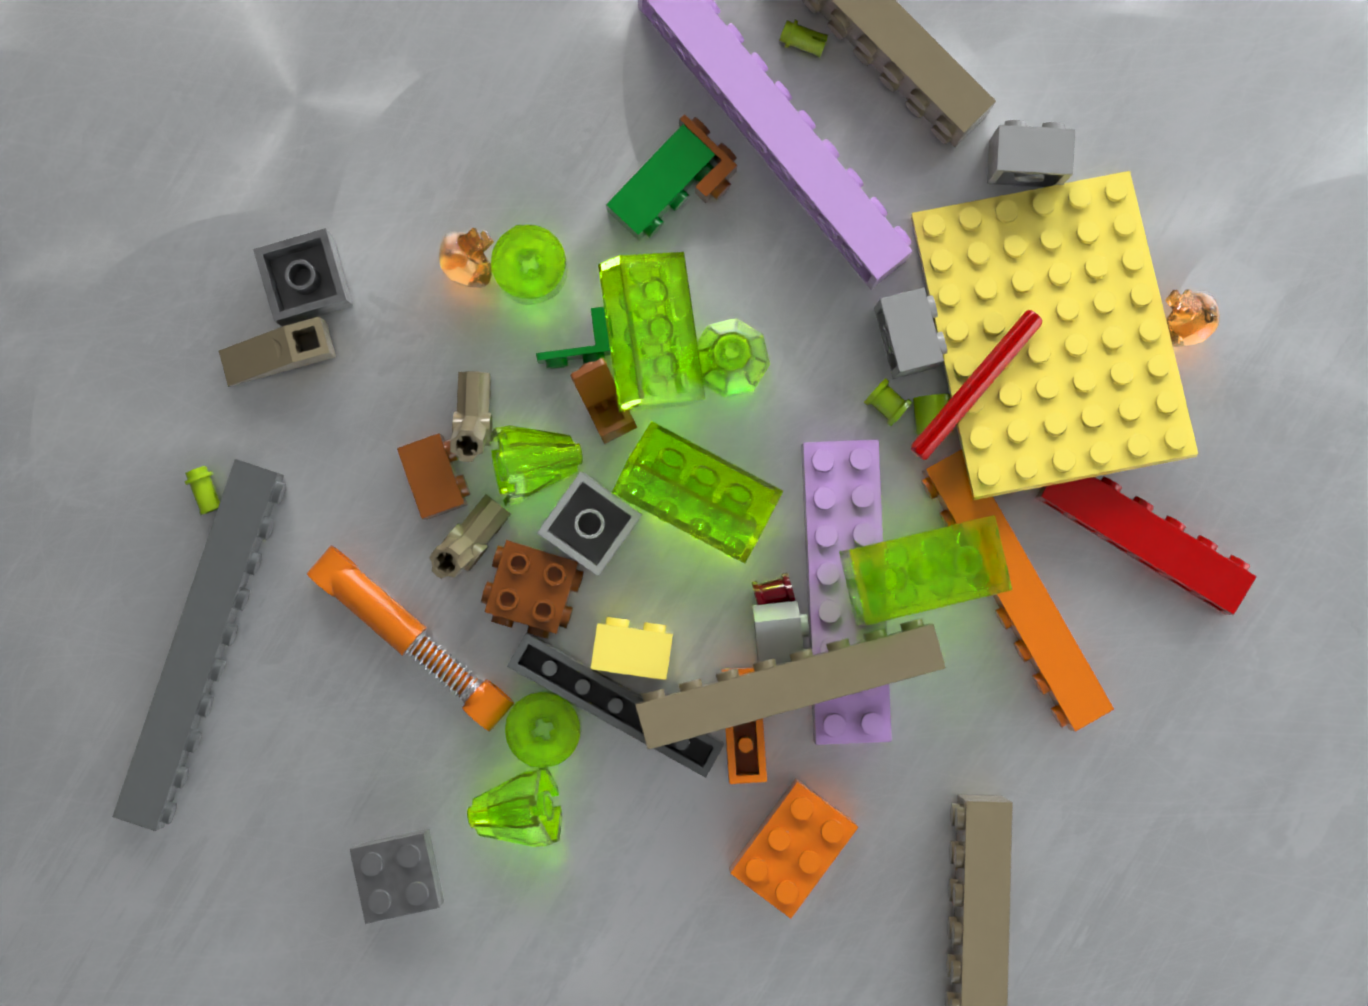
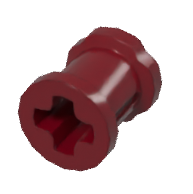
[751,572,796,605]

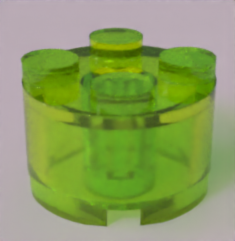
[491,224,568,305]
[505,690,582,768]

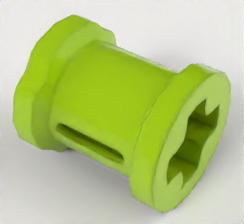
[864,378,913,427]

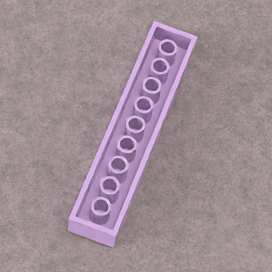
[638,0,912,290]

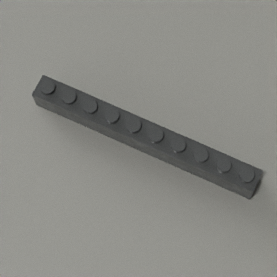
[112,459,286,831]

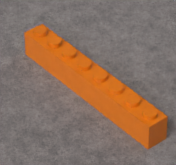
[921,449,1114,732]

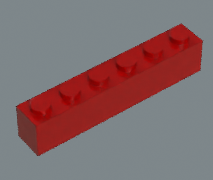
[1035,476,1257,615]

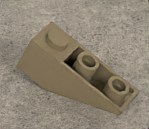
[219,316,336,387]

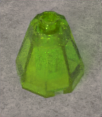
[691,318,770,398]
[491,425,583,506]
[467,766,563,847]

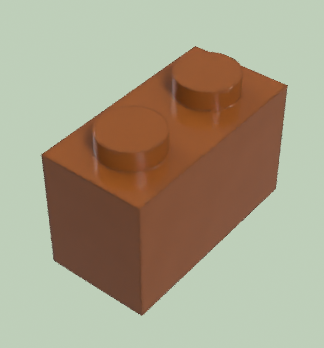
[397,433,471,520]

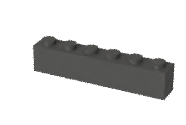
[507,633,724,778]

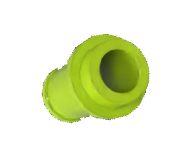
[779,19,828,58]
[184,465,220,515]

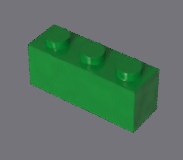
[606,124,716,241]

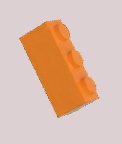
[721,667,767,784]

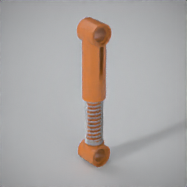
[307,545,514,732]

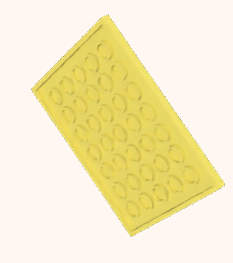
[911,171,1199,500]

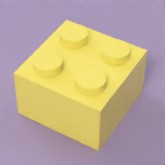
[590,617,673,680]

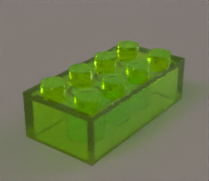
[598,252,706,412]
[611,421,783,564]
[839,515,1013,626]

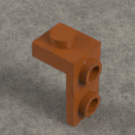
[679,114,737,203]
[570,358,638,444]

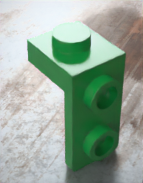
[536,306,617,369]

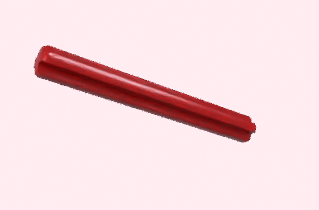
[910,310,1043,460]

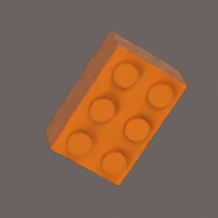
[729,778,858,919]

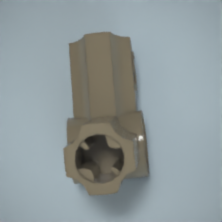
[450,371,493,462]
[429,494,511,579]

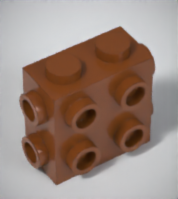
[481,540,584,639]

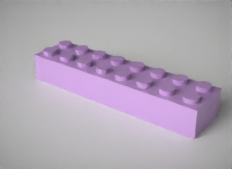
[801,440,892,745]

